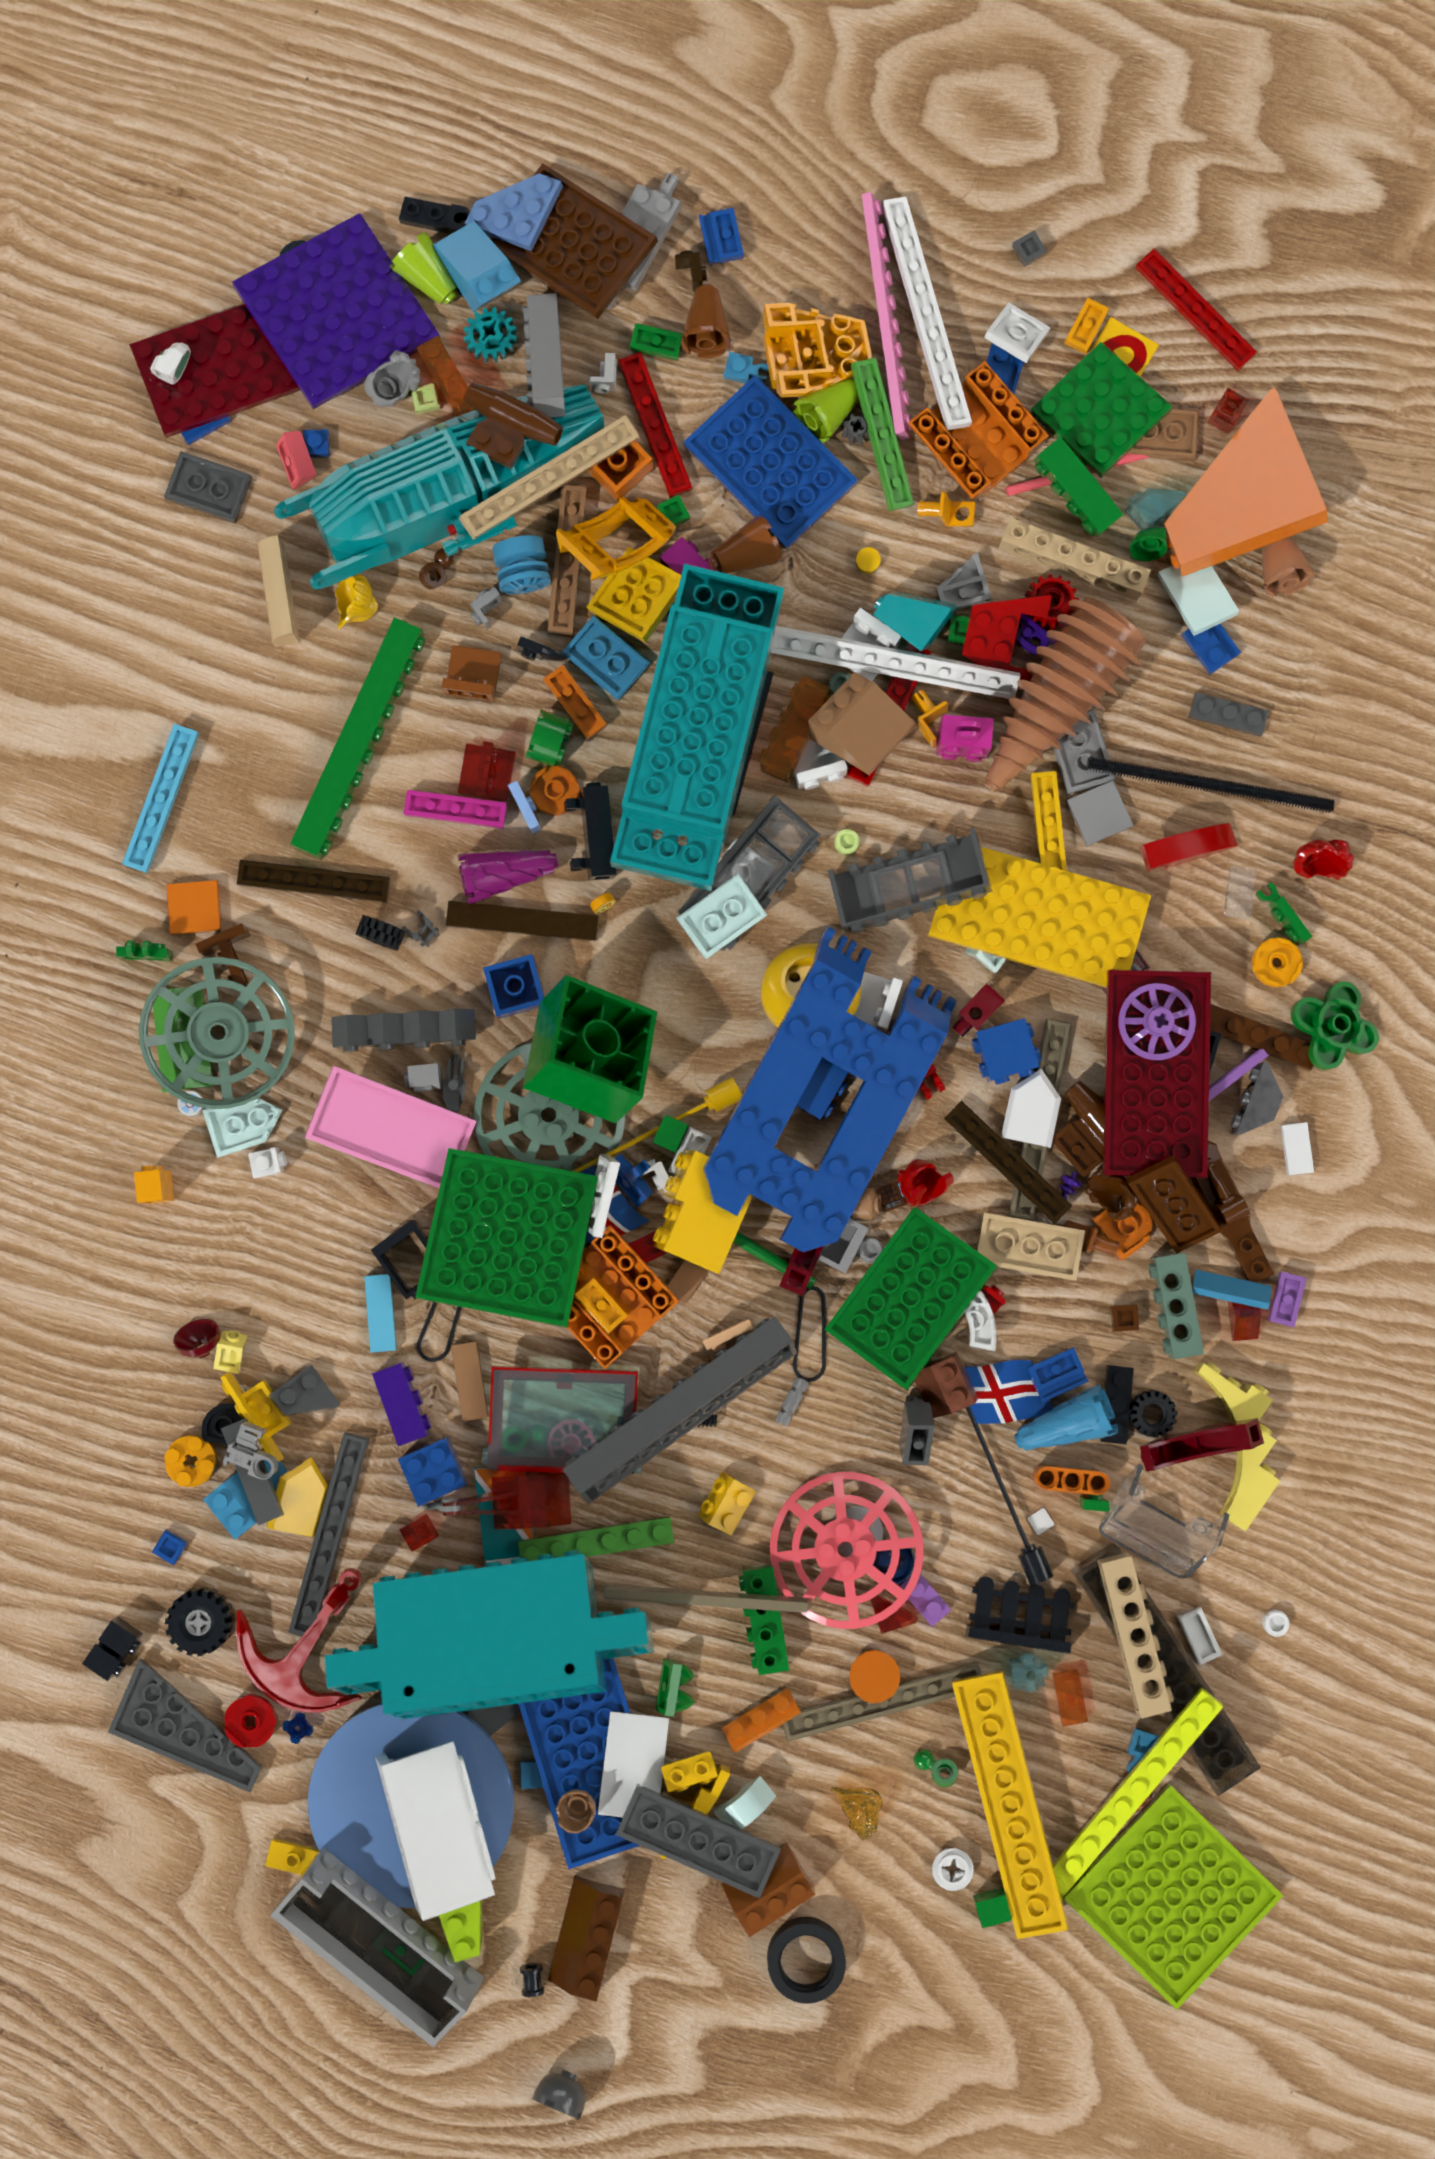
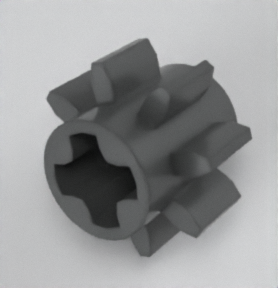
[841,414,870,446]

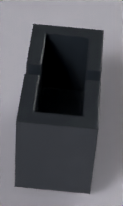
[82,1616,143,1681]

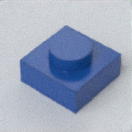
[303,430,330,457]

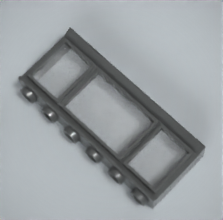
[676,795,821,951]

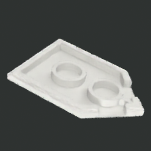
[1001,1069,1061,1148]

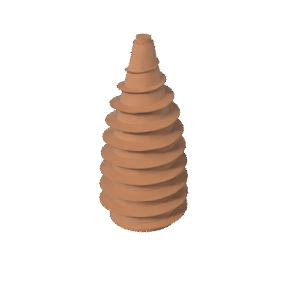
[984,597,1146,793]

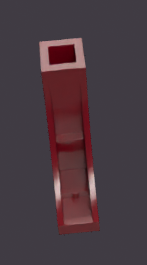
[1139,1418,1264,1472]

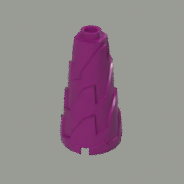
[458,850,558,904]

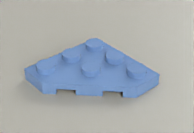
[465,174,563,251]

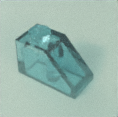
[1125,488,1186,530]

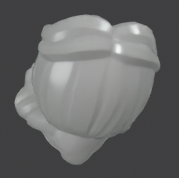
[365,350,421,407]

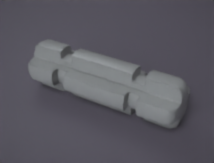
[776,1377,808,1426]

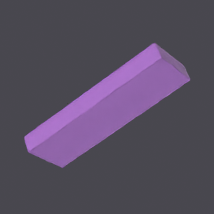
[1209,1049,1269,1101]

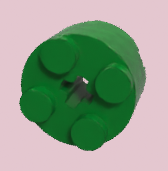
[525,709,573,767]

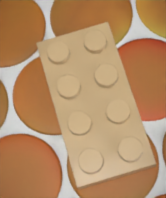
[977,1213,1085,1281]

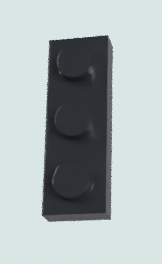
[1100,1365,1134,1445]

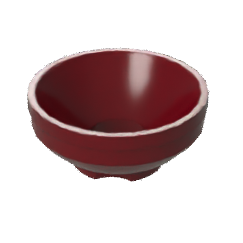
[173,1319,221,1358]

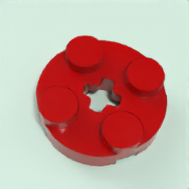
[224,1693,278,1748]

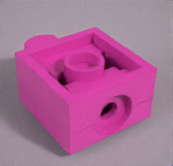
[936,715,994,762]

